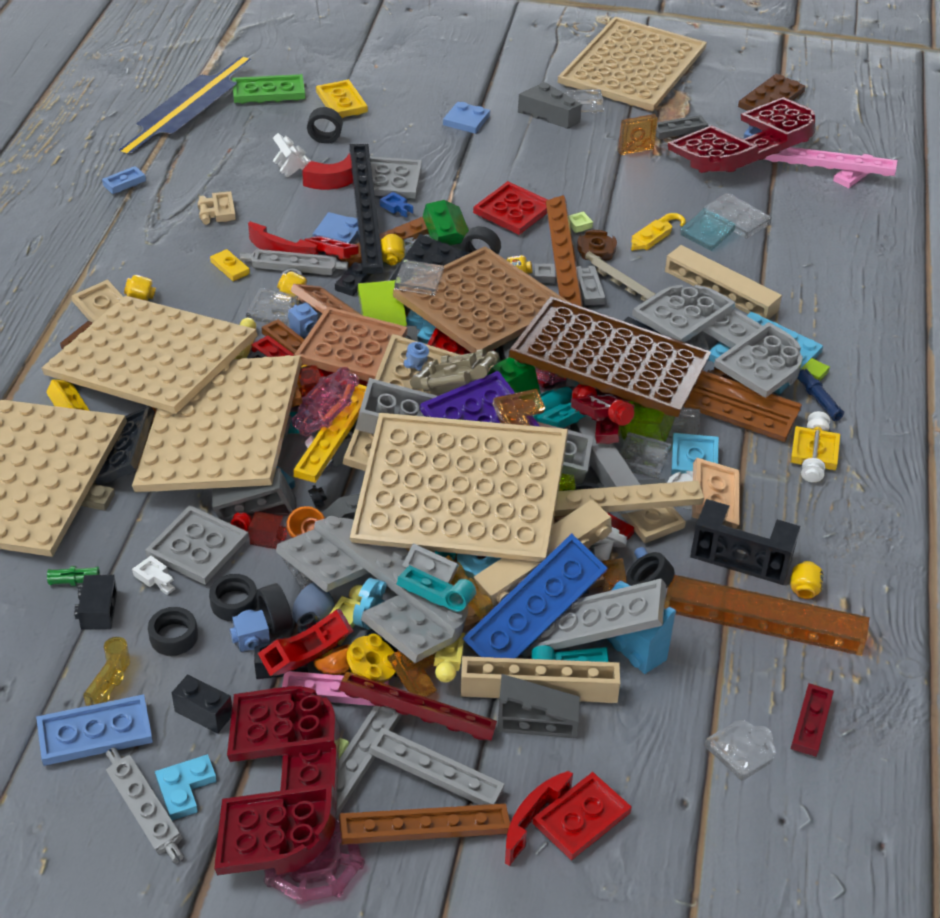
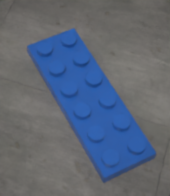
[463,533,608,659]

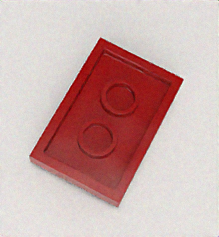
[533,772,632,861]

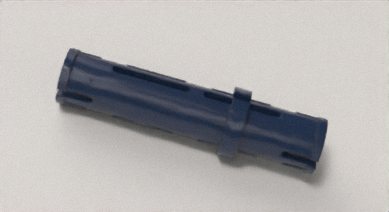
[797,369,844,421]

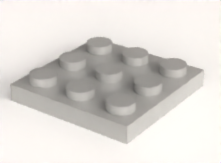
[370,156,422,199]
[145,505,249,585]

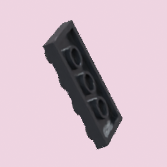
[94,406,155,485]

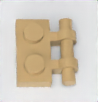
[198,191,236,225]

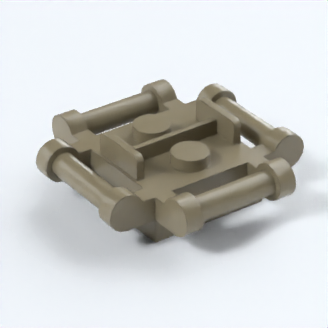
[410,349,499,395]

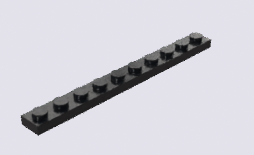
[349,144,383,274]

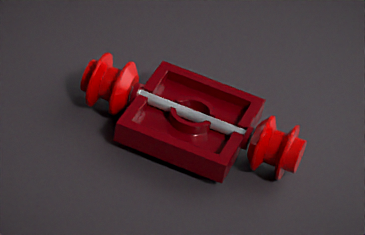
[571,384,634,426]

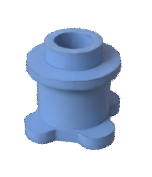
[403,342,429,371]

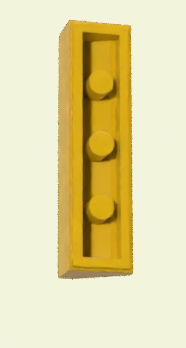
[47,379,90,411]

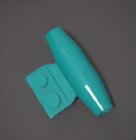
[523,387,587,429]

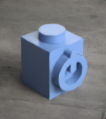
[288,302,318,339]
[229,610,270,652]

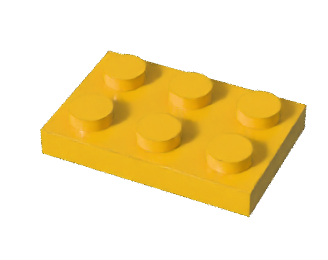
[316,79,368,118]

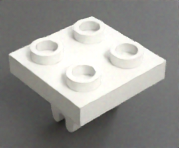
[273,133,311,177]

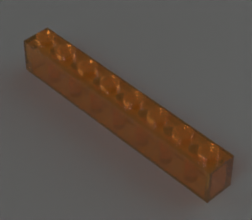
[664,575,870,656]

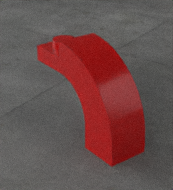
[302,153,353,190]
[258,609,353,676]

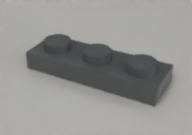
[651,115,708,139]

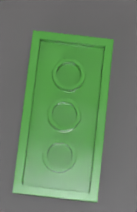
[232,74,305,104]

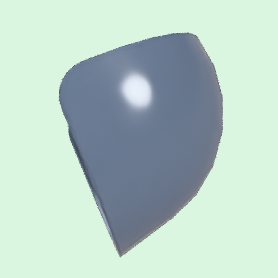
[292,582,335,623]

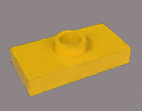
[210,249,250,281]

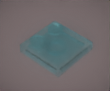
[681,208,736,251]

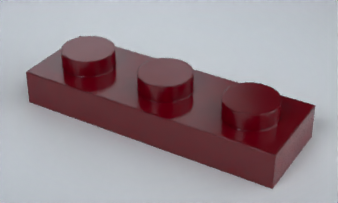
[790,683,834,757]

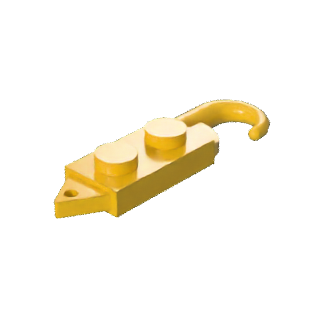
[631,213,686,251]

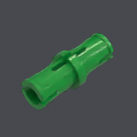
[47,566,100,586]

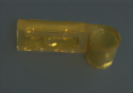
[83,637,130,706]

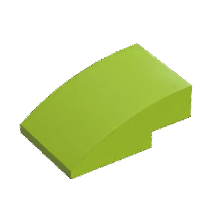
[358,280,407,326]

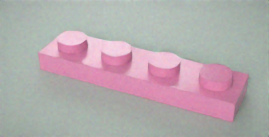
[282,671,389,706]

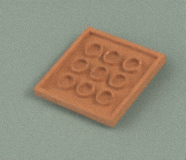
[294,306,407,382]

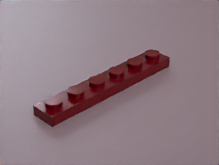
[339,671,497,741]

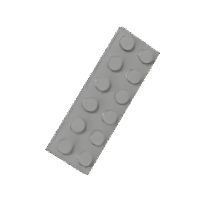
[522,579,666,657]

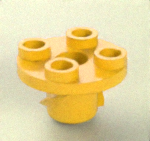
[347,634,399,683]

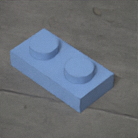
[102,166,146,194]

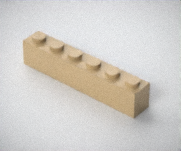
[665,245,782,320]
[474,499,612,609]
[461,656,620,703]

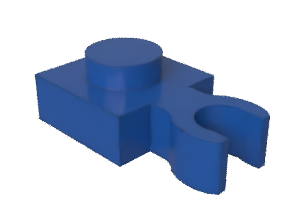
[380,192,413,217]

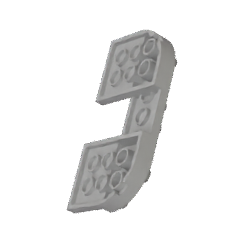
[632,285,803,398]
[276,516,468,663]

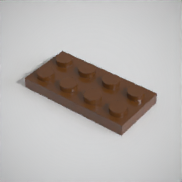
[738,74,805,111]

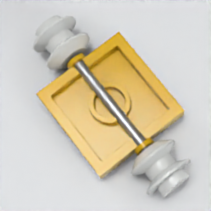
[790,411,840,482]

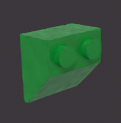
[422,200,472,246]
[486,357,541,403]

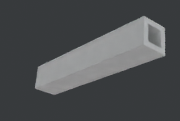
[570,415,643,514]

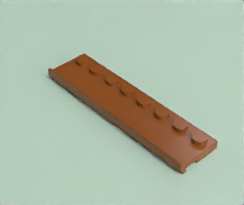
[684,371,802,442]

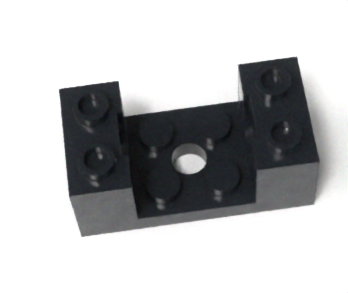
[690,499,801,585]

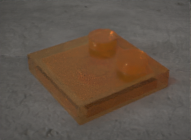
[618,114,658,155]

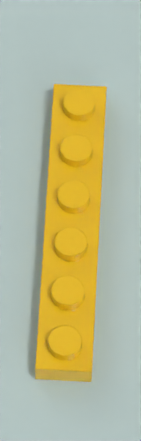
[293,383,367,483]

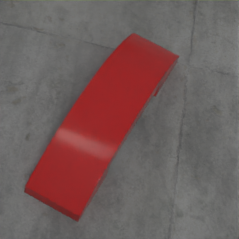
[248,221,318,255]
[505,771,573,866]

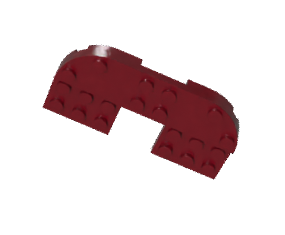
[668,97,816,173]
[214,686,340,876]

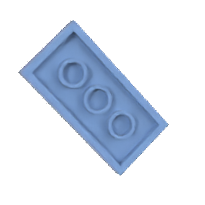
[36,694,153,766]

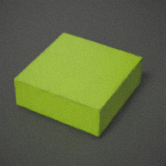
[801,358,830,381]

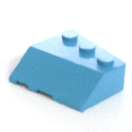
[606,581,676,674]

